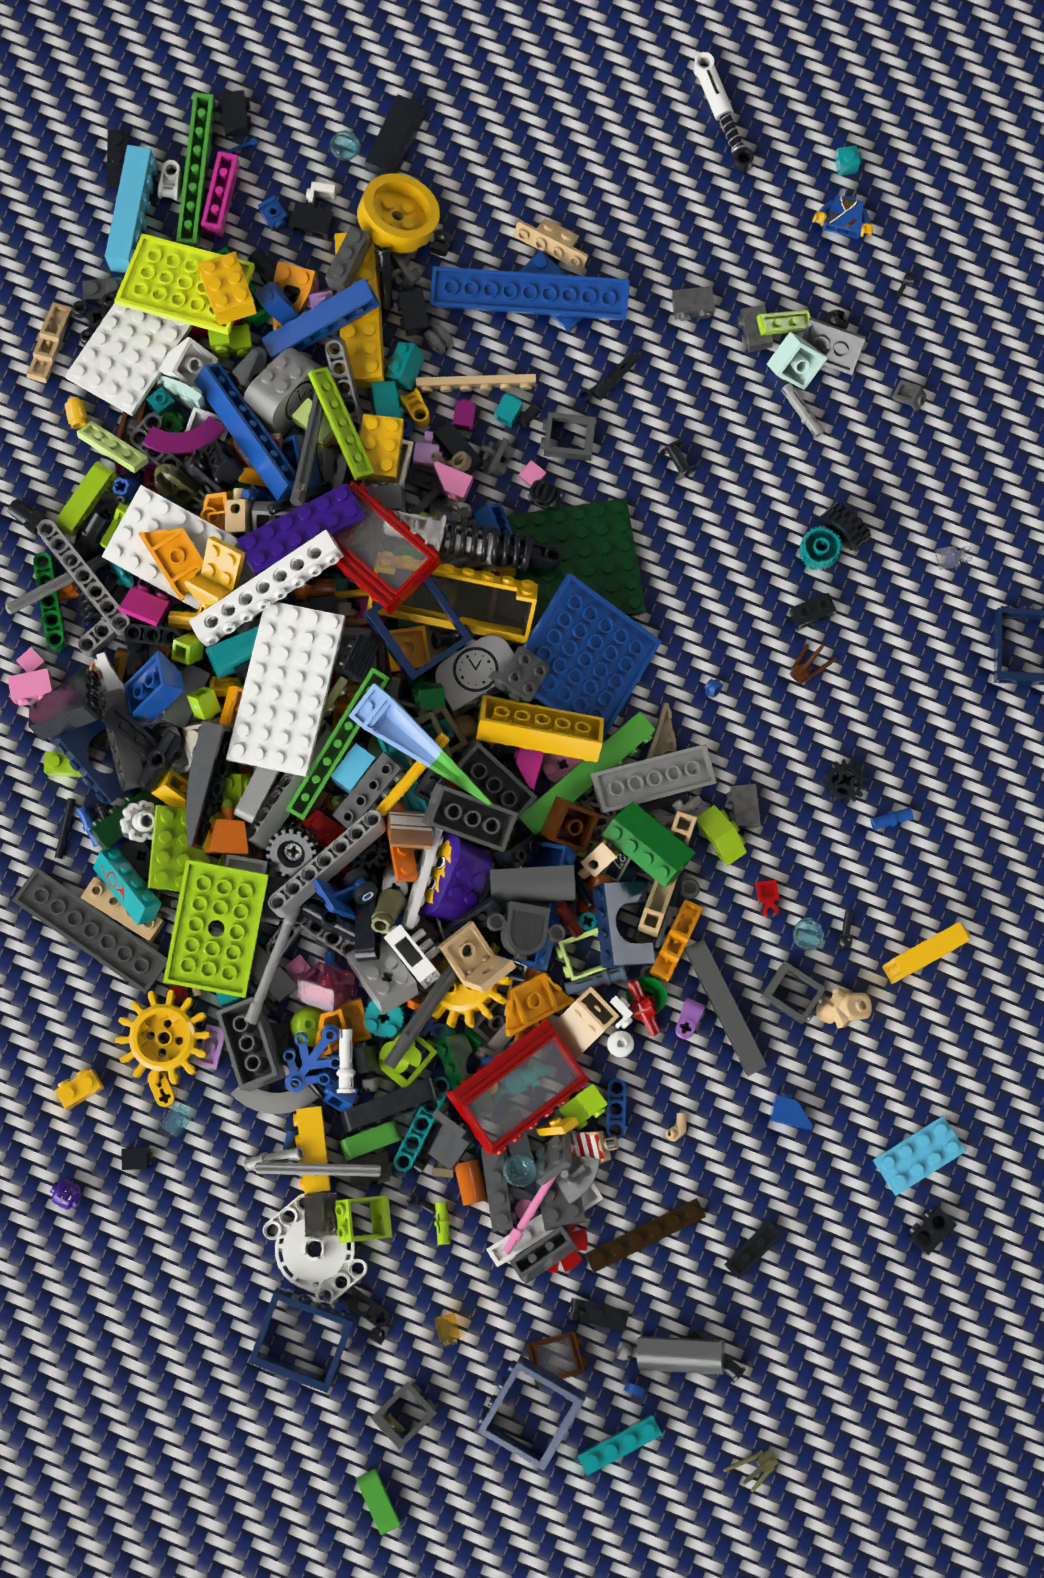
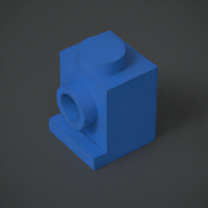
[258,195,289,231]
[323,1080,359,1112]

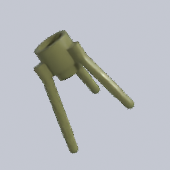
[723,1450,779,1492]

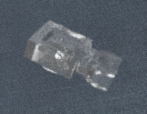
[935,545,973,570]

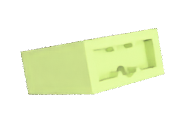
[555,928,607,981]

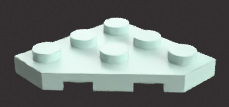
[155,375,208,411]

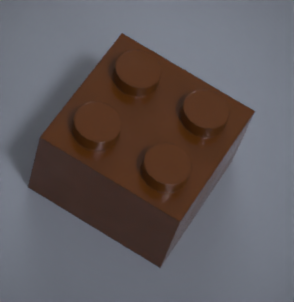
[540,796,600,852]

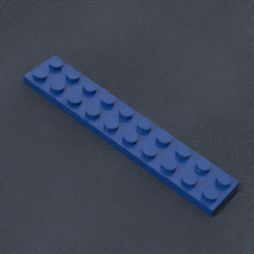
[429,266,630,321]

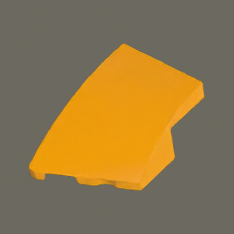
[199,488,254,531]
[313,998,372,1057]

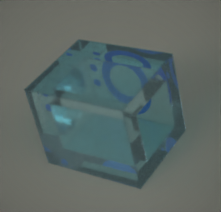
[159,1104,193,1138]

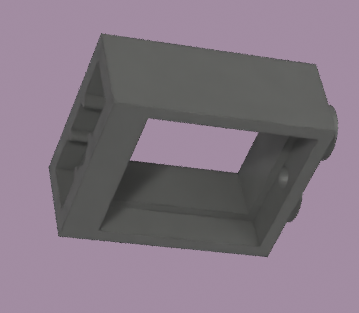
[540,412,596,461]
[760,961,826,1024]
[370,1382,437,1450]

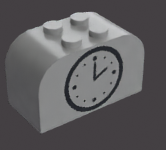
[243,348,323,436]
[435,635,514,719]

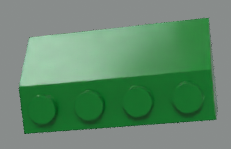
[602,801,696,887]

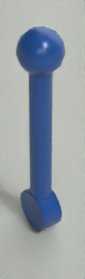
[220,138,258,153]

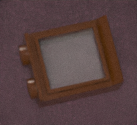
[525,1330,588,1387]

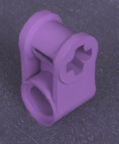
[675,998,706,1040]

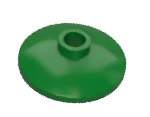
[626,976,668,1012]

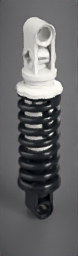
[383,510,563,573]

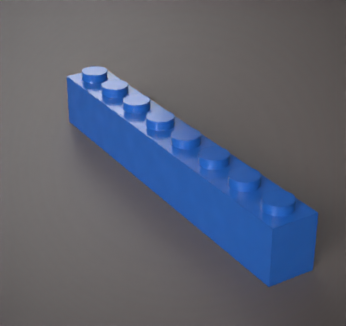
[194,363,296,501]

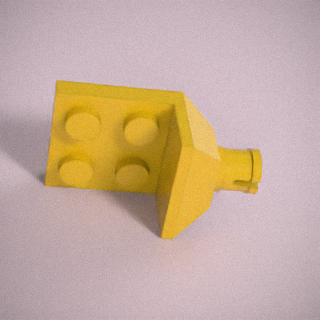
[185,536,246,614]

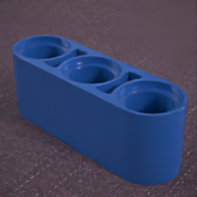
[606,1078,626,1140]

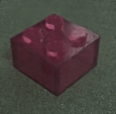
[297,962,355,1013]

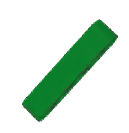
[33,552,67,652]

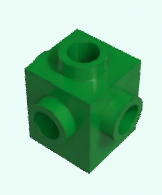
[153,411,187,433]

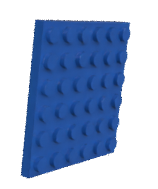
[523,574,662,740]

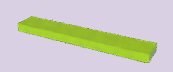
[308,366,375,481]

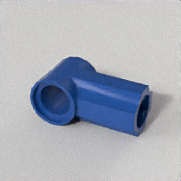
[112,477,141,503]

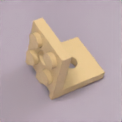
[438,921,516,993]

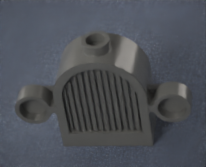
[487,901,565,961]

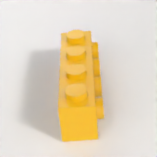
[293,1106,331,1194]

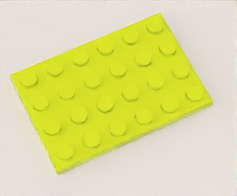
[114,233,255,335]

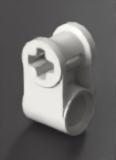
[158,160,182,201]

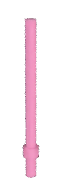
[502,1144,575,1255]

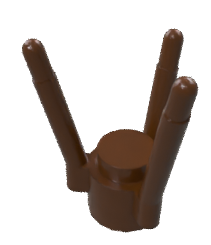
[789,644,838,684]

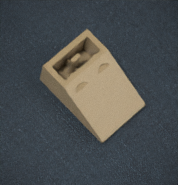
[552,986,620,1060]

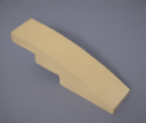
[27,302,72,383]

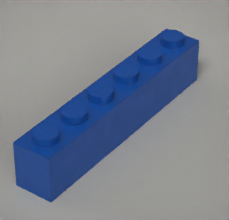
[261,278,380,360]

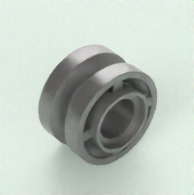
[424,323,454,355]

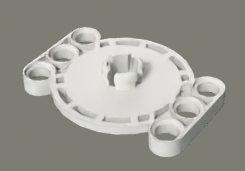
[263,1193,368,1304]

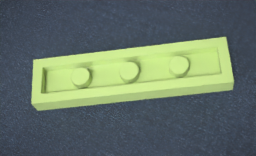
[77,421,149,473]

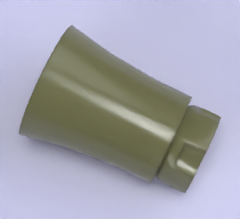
[371,889,407,934]

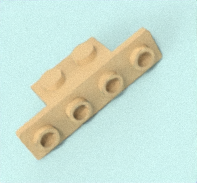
[513,218,588,271]

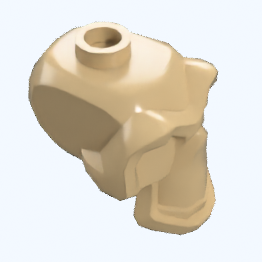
[816,988,872,1028]

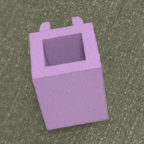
[306,288,333,310]
[413,431,443,470]

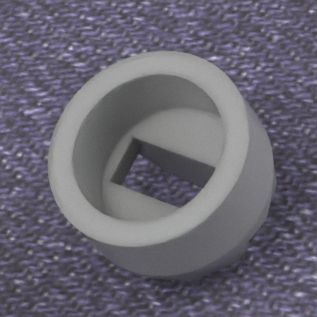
[362,1076,379,1092]
[616,1342,634,1360]

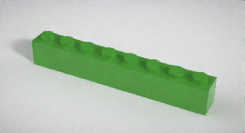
[176,93,216,248]
[285,667,390,820]
[517,712,656,837]

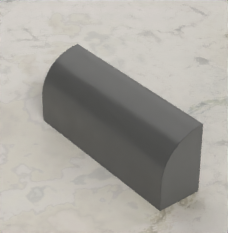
[490,865,575,905]
[637,1336,725,1375]

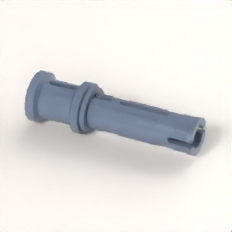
[564,967,628,996]

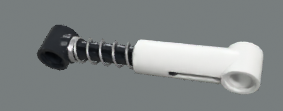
[693,52,754,173]

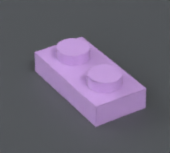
[196,1024,225,1070]

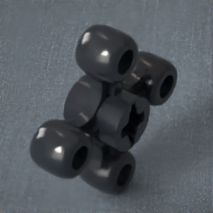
[72,293,116,346]

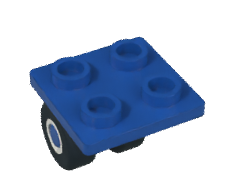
[312,867,378,919]

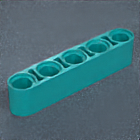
[394,1077,451,1172]

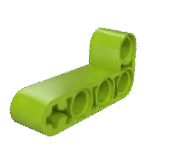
[55,461,119,537]

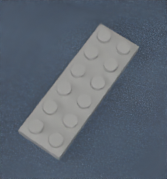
[591,744,717,814]

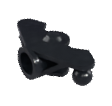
[226,347,271,439]

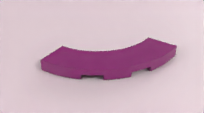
[142,416,226,454]

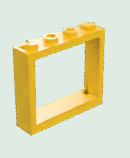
[882,922,970,984]

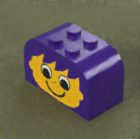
[419,831,492,923]

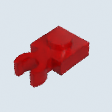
[755,880,779,917]

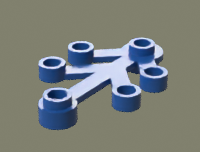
[283,1023,340,1092]

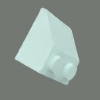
[767,332,828,390]

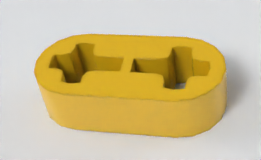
[147,1070,175,1107]

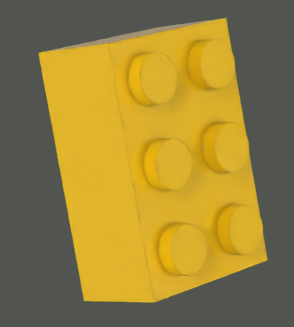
[197,252,257,326]
[360,414,404,483]

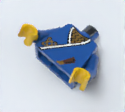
[812,189,874,239]

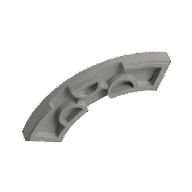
[230,1085,319,1114]

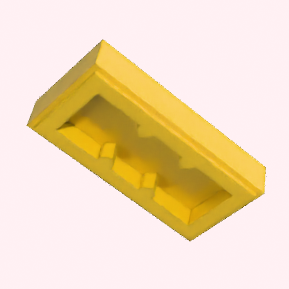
[536,1116,579,1136]

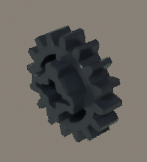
[823,759,868,804]
[343,834,388,873]

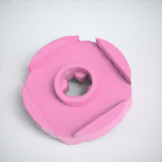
[542,753,582,784]

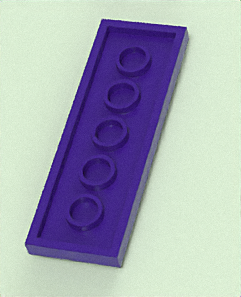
[237,483,366,576]

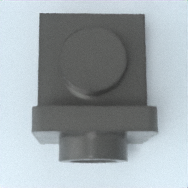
[892,380,926,412]

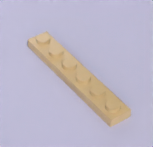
[416,374,536,393]

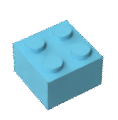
[331,743,376,794]

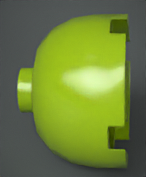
[290,1005,324,1047]

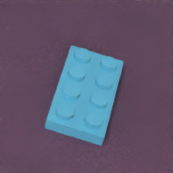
[873,1116,966,1196]

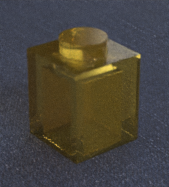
[434,1312,460,1346]

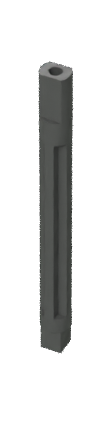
[290,391,324,507]
[383,945,471,1069]

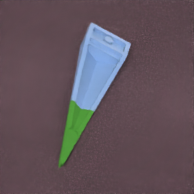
[349,683,492,805]

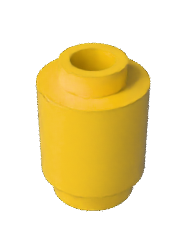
[64,397,88,429]

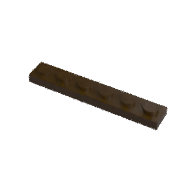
[584,1198,706,1273]

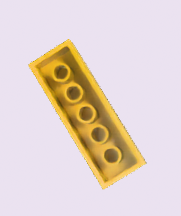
[476,695,604,762]

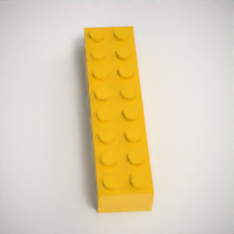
[335,232,385,390]

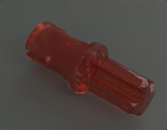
[554,901,583,938]

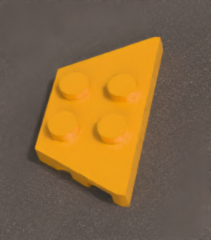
[138,528,204,601]
[506,973,575,1036]

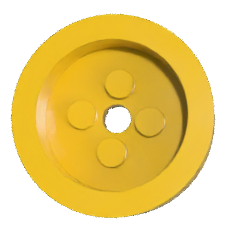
[357,174,440,253]

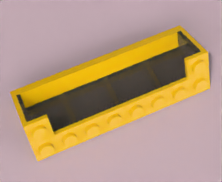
[367,552,538,644]

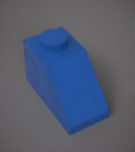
[254,282,300,326]
[769,1093,813,1130]

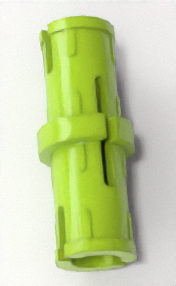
[434,1202,451,1245]

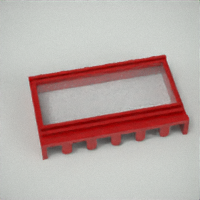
[333,481,442,615]
[445,1018,590,1155]

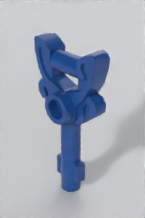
[242,484,277,502]

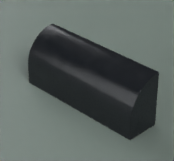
[365,94,427,175]

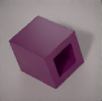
[453,399,476,432]

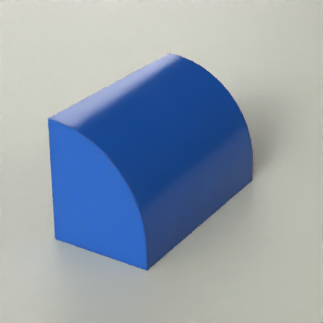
[472,503,513,537]

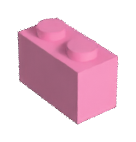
[7,668,54,706]

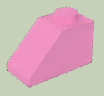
[434,461,473,503]

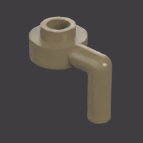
[430,451,472,472]

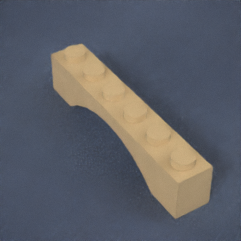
[638,811,697,938]

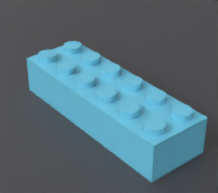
[105,145,158,273]

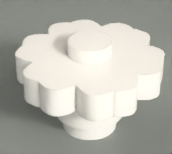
[120,800,155,842]

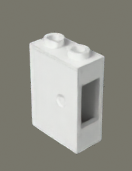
[384,924,441,989]

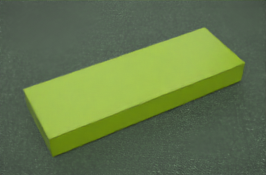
[756,310,811,336]

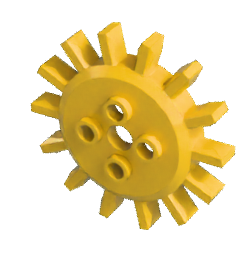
[420,942,512,1028]
[115,990,212,1086]

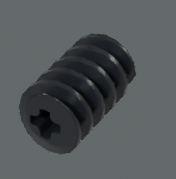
[74,578,103,623]

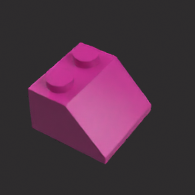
[118,584,173,626]
[513,748,545,793]

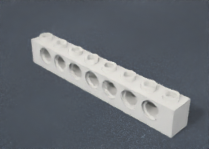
[189,530,344,647]

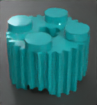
[799,526,842,571]
[363,1000,410,1038]

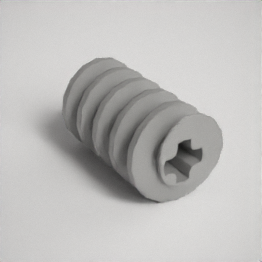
[382,864,408,897]

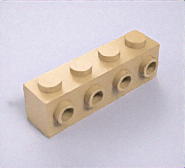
[80,877,166,943]

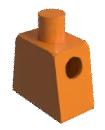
[204,808,248,856]

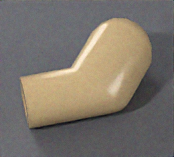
[665,1113,687,1141]

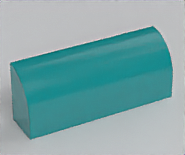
[205,626,259,680]

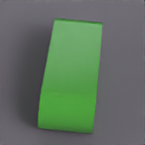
[339,1120,403,1161]
[356,1469,401,1535]

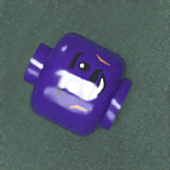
[50,1179,83,1210]

